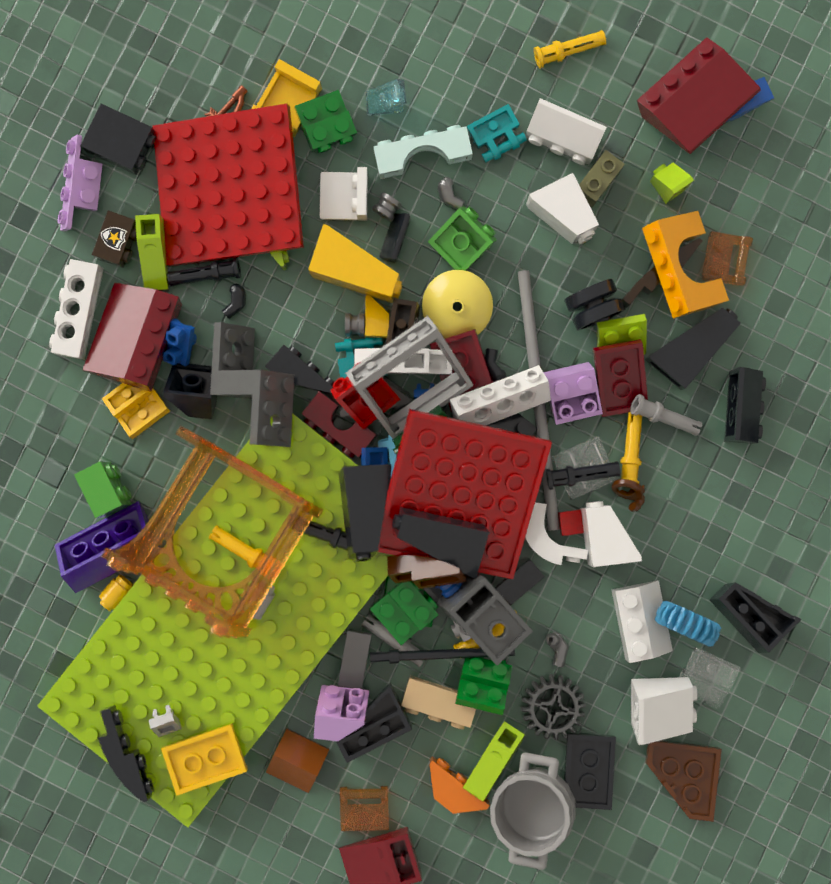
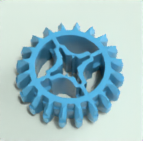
[655,601,721,647]

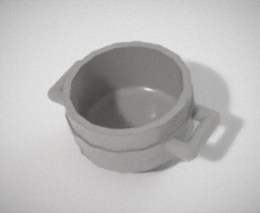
[490,753,576,870]

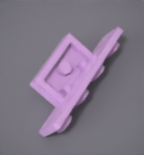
[58,135,102,231]

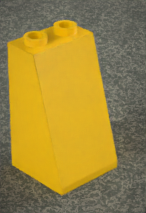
[308,224,403,303]

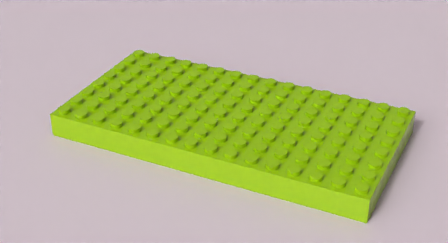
[37,413,395,827]

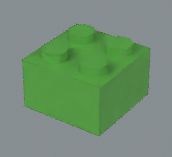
[74,461,132,518]

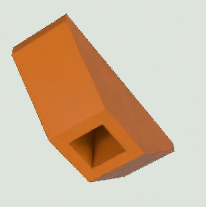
[429,756,490,814]

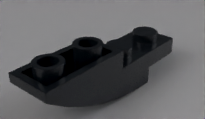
[98,705,154,802]

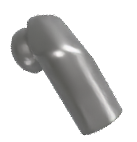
[438,177,465,210]
[546,632,568,667]

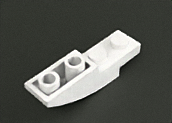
[354,348,452,375]

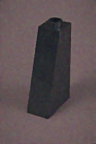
[645,308,741,390]
[339,464,391,562]
[392,507,489,578]

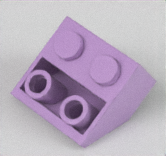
[543,362,603,425]
[314,685,369,741]

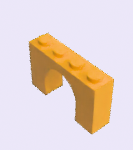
[642,211,729,319]

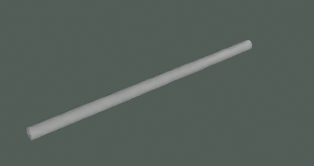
[518,270,560,531]

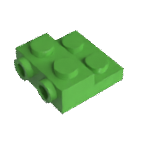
[428,206,497,271]

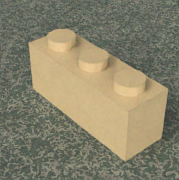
[401,675,476,729]

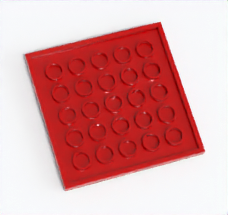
[153,103,304,267]
[378,409,552,579]

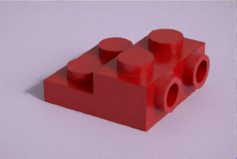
[330,362,401,429]

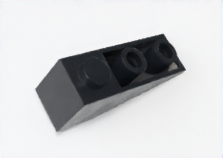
[265,345,334,394]

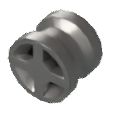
[372,192,402,221]
[345,313,365,337]

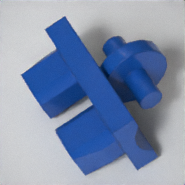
[163,318,197,366]

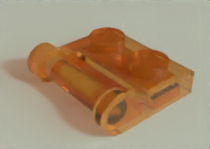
[702,231,753,286]
[340,786,389,831]

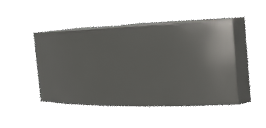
[338,629,372,689]

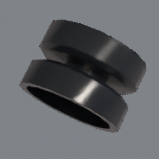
[564,279,626,331]

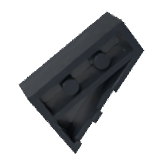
[710,582,802,653]
[336,682,412,763]

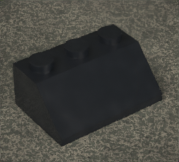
[724,367,766,444]

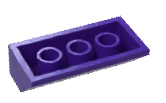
[55,501,161,594]

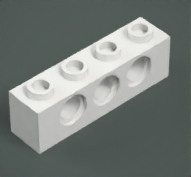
[49,259,103,360]
[450,365,551,426]

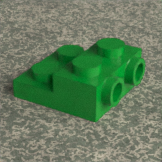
[294,90,357,154]
[369,581,439,645]
[455,657,512,715]

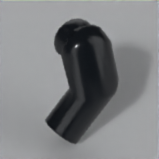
[222,284,246,319]
[485,348,506,382]

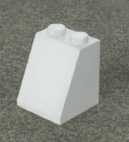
[526,173,599,244]
[580,501,642,567]
[631,677,697,745]

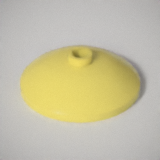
[422,270,493,339]

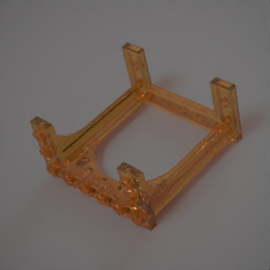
[101,426,323,639]

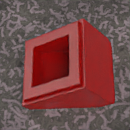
[558,509,584,536]

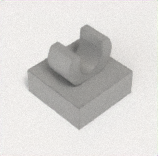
[149,705,182,737]

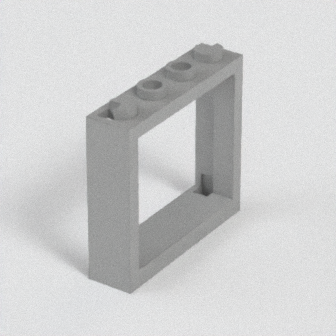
[346,316,473,439]

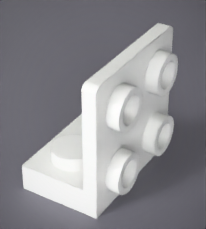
[320,167,368,221]

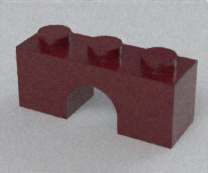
[302,391,377,459]

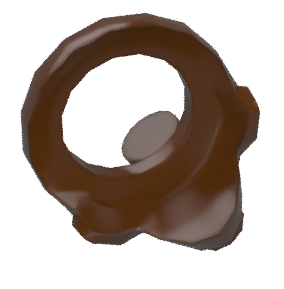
[611,479,645,512]

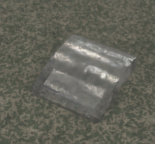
[551,436,618,500]
[680,647,741,710]

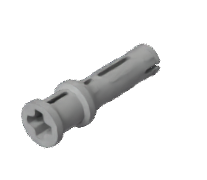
[630,394,702,436]

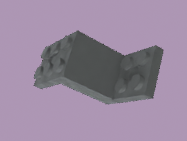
[210,322,294,447]
[423,573,533,665]

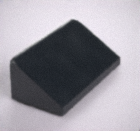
[380,213,411,263]
[495,559,544,606]

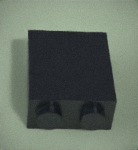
[80,104,157,175]

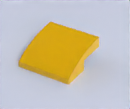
[102,383,170,439]

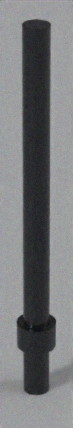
[370,648,515,664]

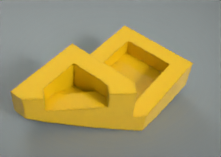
[365,295,389,338]

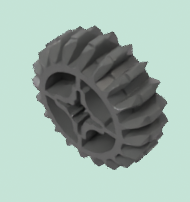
[521,674,586,740]

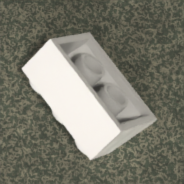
[525,98,607,165]
[611,580,673,663]

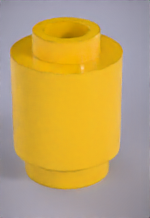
[99,575,133,611]

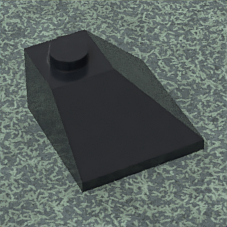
[163,363,217,419]

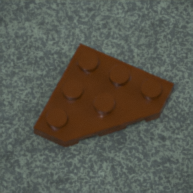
[646,740,722,822]

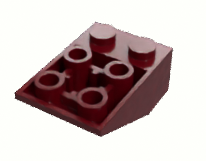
[339,827,422,884]

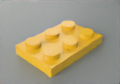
[161,723,248,796]

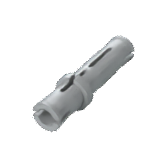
[361,613,423,667]

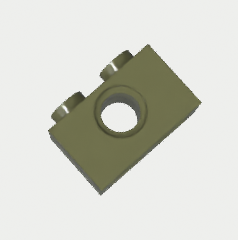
[579,150,625,208]

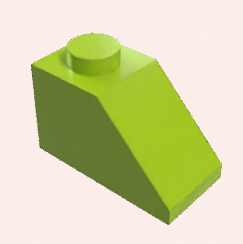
[650,162,694,204]

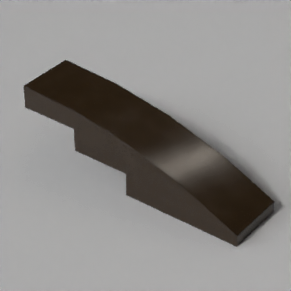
[622,238,703,308]

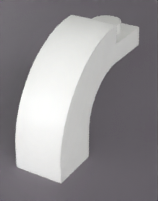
[525,502,588,565]

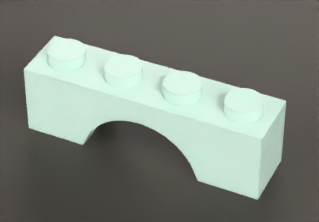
[373,125,473,179]

